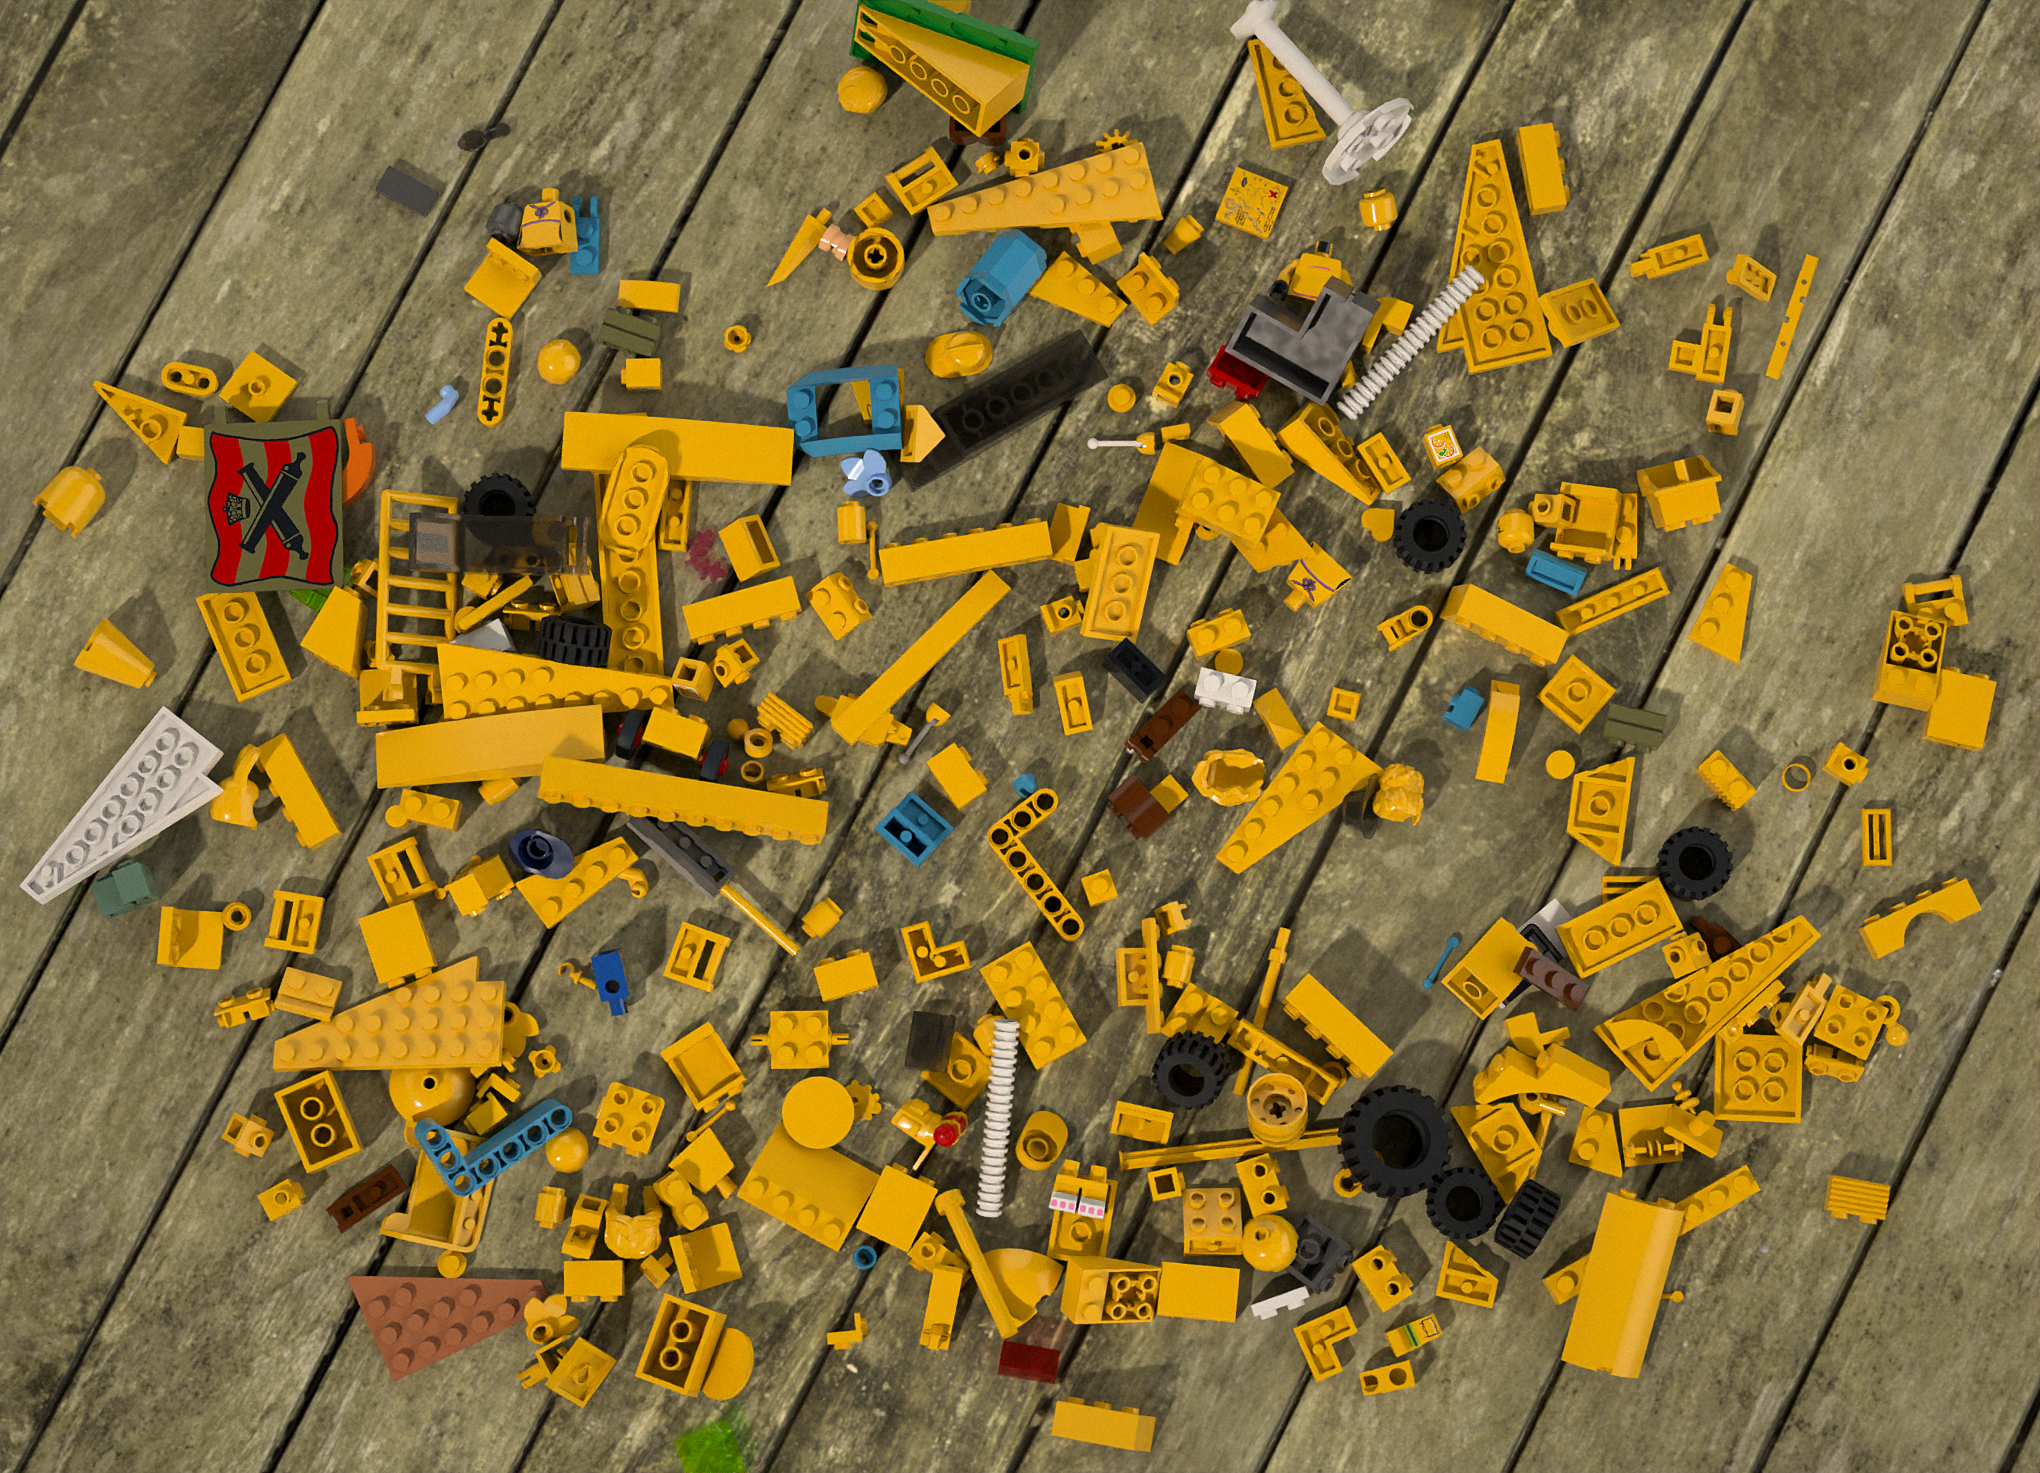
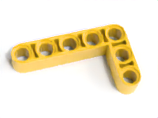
[987,788,1084,942]

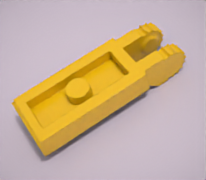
[1694,303,1733,385]

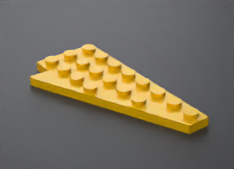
[1436,139,1553,375]
[272,956,506,1072]

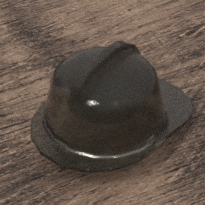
[1342,773,1379,840]

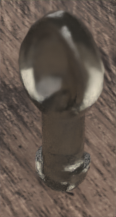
[457,123,511,152]

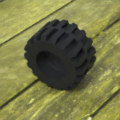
[461,473,536,548]
[1393,499,1467,574]
[536,615,612,667]
[1656,826,1733,901]
[1152,1030,1230,1110]
[1425,1167,1501,1240]
[1494,1179,1561,1259]

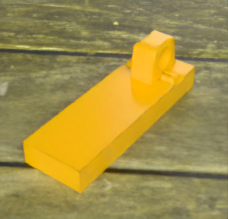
[920,1263,964,1351]

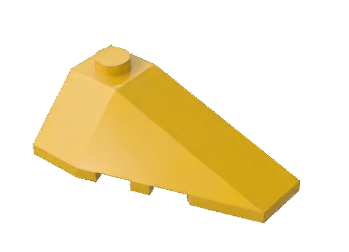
[1275,399,1382,506]

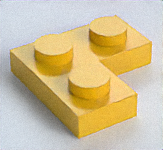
[1293,1305,1358,1382]

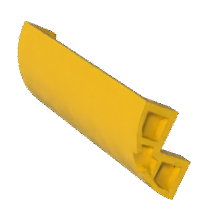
[1561,1189,1685,1378]

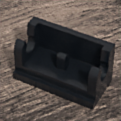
[1102,637,1167,704]

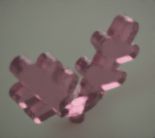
[684,530,727,582]

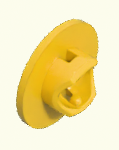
[782,1076,855,1149]
[701,1328,754,1401]

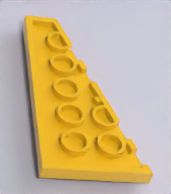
[1215,721,1385,875]

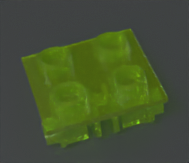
[673,1420,746,1473]

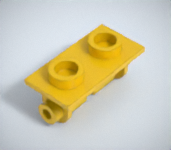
[503,600,562,631]
[766,766,827,798]
[214,987,276,1028]
[1802,1043,1865,1082]

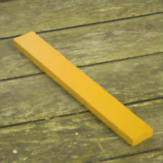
[831,569,1011,746]

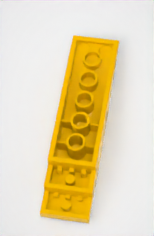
[561,411,794,486]
[375,704,605,789]

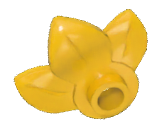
[502,1002,539,1058]
[524,1293,580,1345]

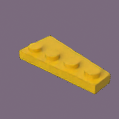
[1247,39,1327,151]
[514,836,640,929]

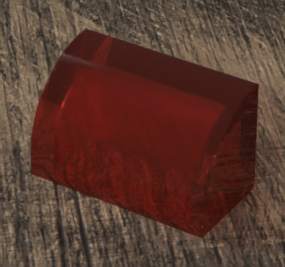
[997,1340,1061,1385]

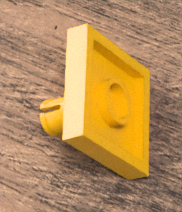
[545,1336,617,1408]

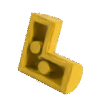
[901,921,972,984]

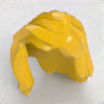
[1191,749,1266,807]

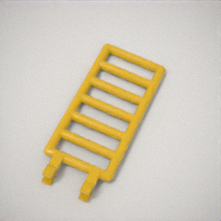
[375,489,460,706]

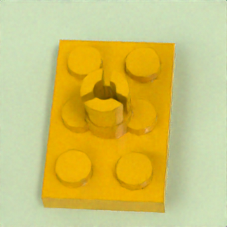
[1537,277,1621,348]

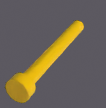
[933,1189,1018,1339]

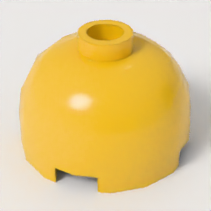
[1240,1214,1299,1272]

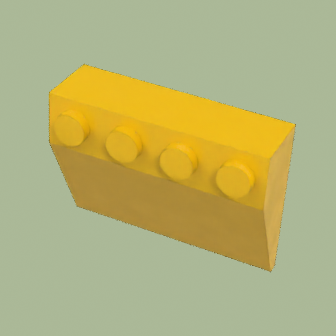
[736,1120,880,1252]

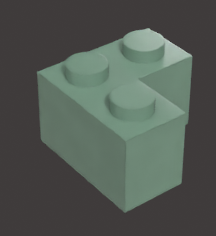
[90,860,161,920]

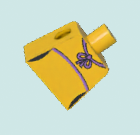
[517,188,578,257]
[1283,541,1353,612]

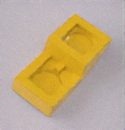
[618,280,681,313]

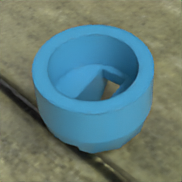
[1013,773,1038,798]
[852,1246,877,1270]

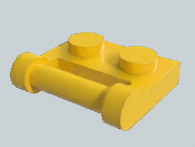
[884,145,959,217]
[1902,574,1969,628]
[366,836,438,908]
[264,890,325,955]
[663,921,732,993]

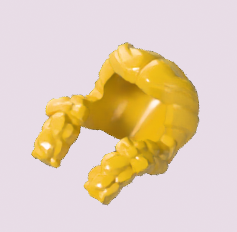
[604,1183,663,1259]

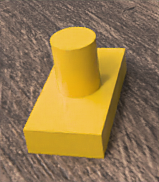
[1726,254,1777,302]
[1663,1105,1723,1158]

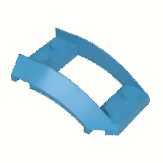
[787,364,903,458]

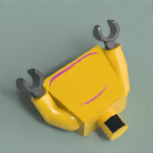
[1269,241,1354,306]

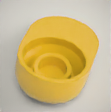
[1016,1111,1068,1171]

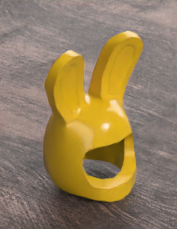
[209,743,261,830]

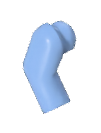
[425,384,459,425]

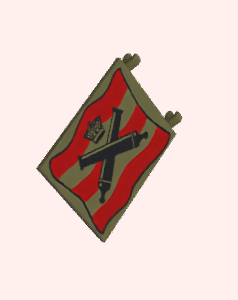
[204,399,344,594]

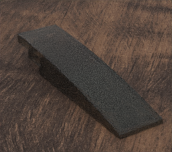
[887,329,1109,493]

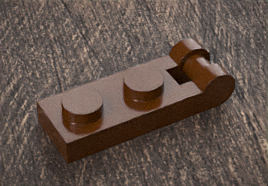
[1124,688,1201,765]
[326,1164,409,1234]

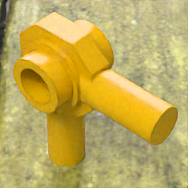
[1516,1092,1568,1117]

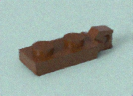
[1690,915,1743,962]

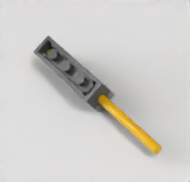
[625,812,801,957]

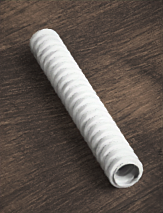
[1337,265,1485,420]
[976,1019,1020,1217]

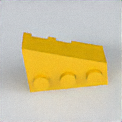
[1206,400,1295,489]

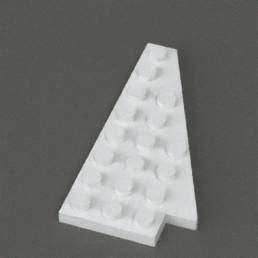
[20,706,224,905]

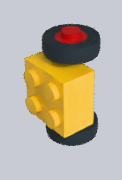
[615,705,730,783]

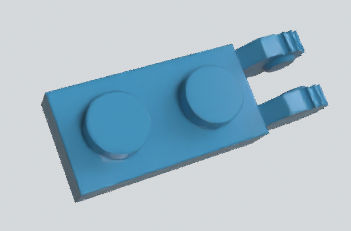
[570,196,600,275]

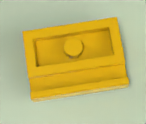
[274,967,343,1022]

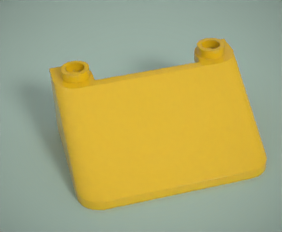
[379,1120,494,1253]

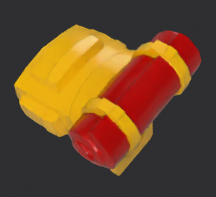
[890,1098,969,1171]

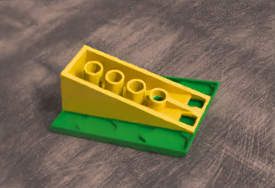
[849,0,1040,137]

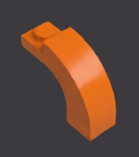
[342,417,376,510]

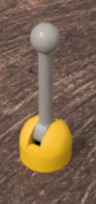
[898,702,951,764]

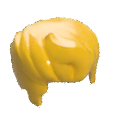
[837,65,888,114]

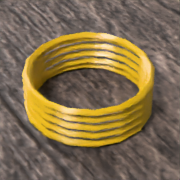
[1781,763,1811,792]

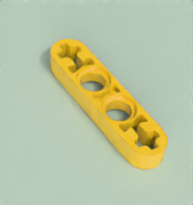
[477,318,514,428]

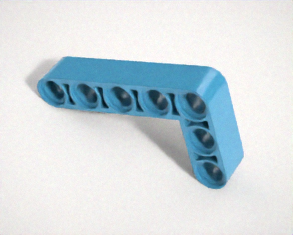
[414,1098,572,1197]

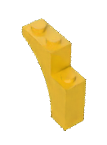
[1473,1043,1611,1109]

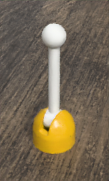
[1087,432,1156,455]

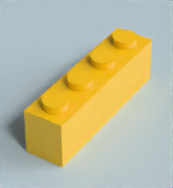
[682,576,802,645]
[255,732,343,851]

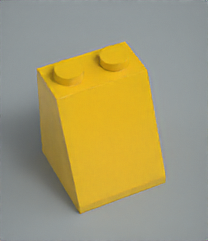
[300,586,368,681]
[1441,917,1540,1020]

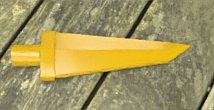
[766,208,832,287]

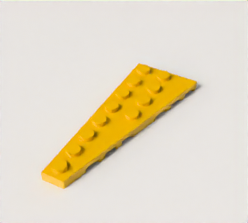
[927,142,1163,236]
[437,640,675,722]

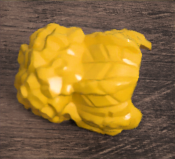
[1372,763,1424,826]

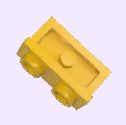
[1436,446,1506,514]
[805,572,872,641]

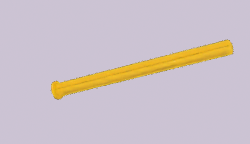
[1118,1127,1341,1173]

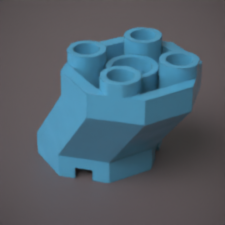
[955,229,1047,327]

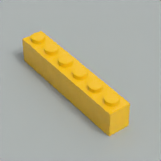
[879,518,1053,588]

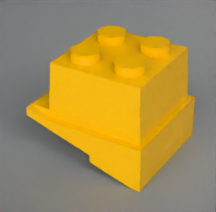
[1635,455,1722,532]

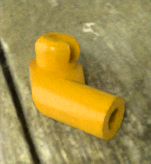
[617,867,649,898]

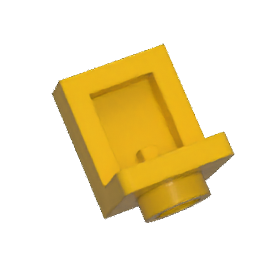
[469,1048,517,1079]
[476,1073,523,1104]
[827,1312,868,1350]

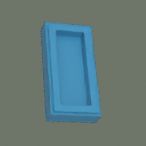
[1524,548,1588,596]

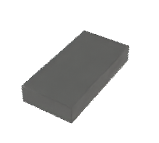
[375,166,439,218]

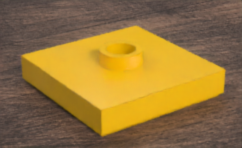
[218,350,299,422]

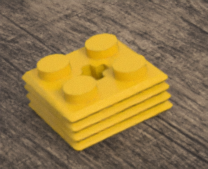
[757,692,814,750]

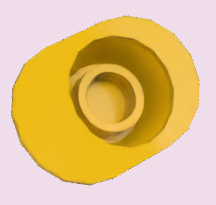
[925,331,993,378]

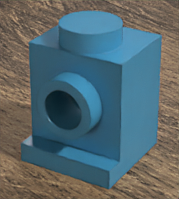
[1441,685,1485,733]

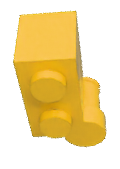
[385,788,463,832]

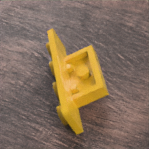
[1115,917,1164,1034]

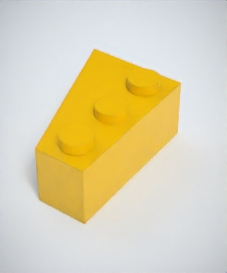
[1051,1396,1156,1452]

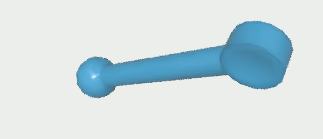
[1422,937,1459,989]

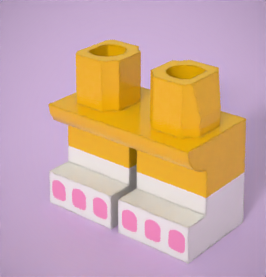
[1049,1159,1109,1219]

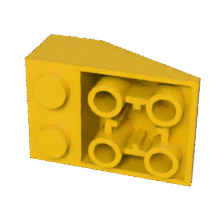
[1871,610,1948,712]
[1060,1256,1161,1324]

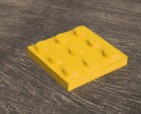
[1713,1033,1803,1124]

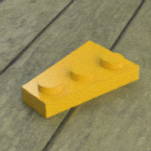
[1027,251,1128,328]
[1687,563,1752,665]

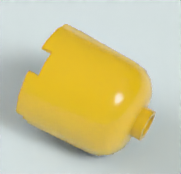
[32,466,106,538]

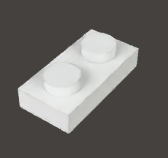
[1250,1286,1309,1320]

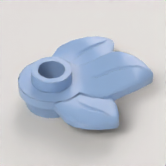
[841,448,892,498]

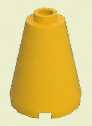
[73,618,157,689]

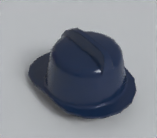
[508,829,574,879]

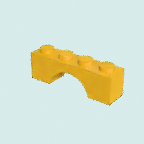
[1858,877,1982,960]

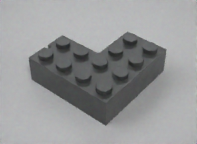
[1225,275,1382,406]

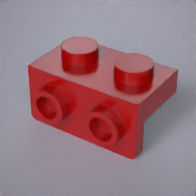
[1206,344,1270,402]

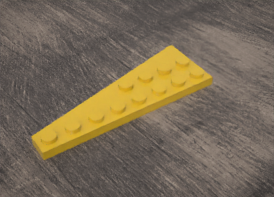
[1593,915,1821,1093]

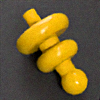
[1671,1080,1700,1115]

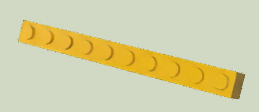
[537,755,829,845]

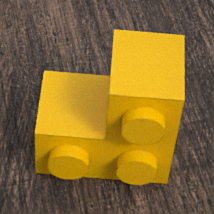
[447,853,515,917]

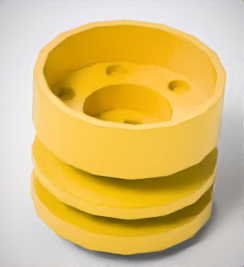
[1247,1072,1308,1148]

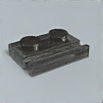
[904,1011,956,1074]

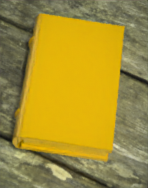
[1157,1262,1240,1323]

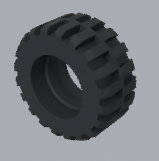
[1337,1085,1453,1199]

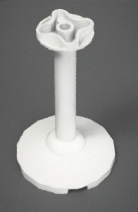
[1230,0,1414,185]

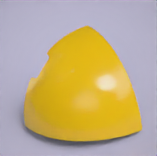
[983,1248,1064,1328]

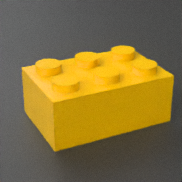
[1175,457,1281,549]
[274,1070,365,1174]
[635,1293,727,1398]

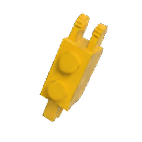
[814,693,912,748]

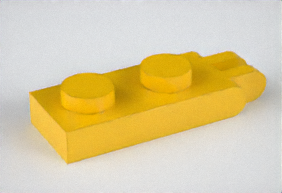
[1611,493,1637,570]

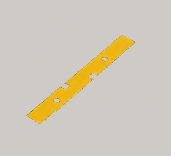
[1765,254,1819,380]

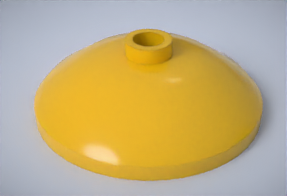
[389,1067,476,1127]

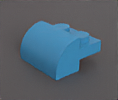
[874,791,954,868]

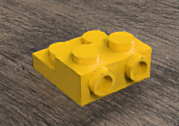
[1161,982,1240,1047]

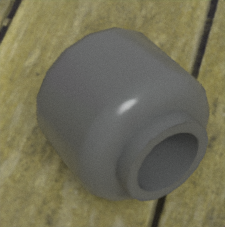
[486,202,524,245]

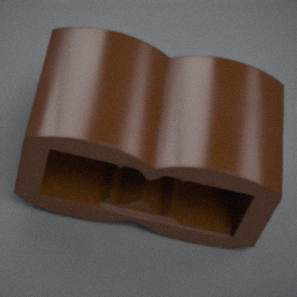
[949,114,1007,146]
[1107,774,1171,842]

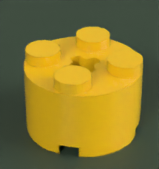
[847,228,905,291]

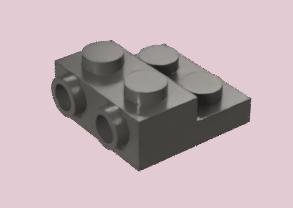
[1285,1211,1354,1295]

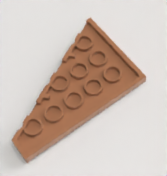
[347,1276,549,1381]

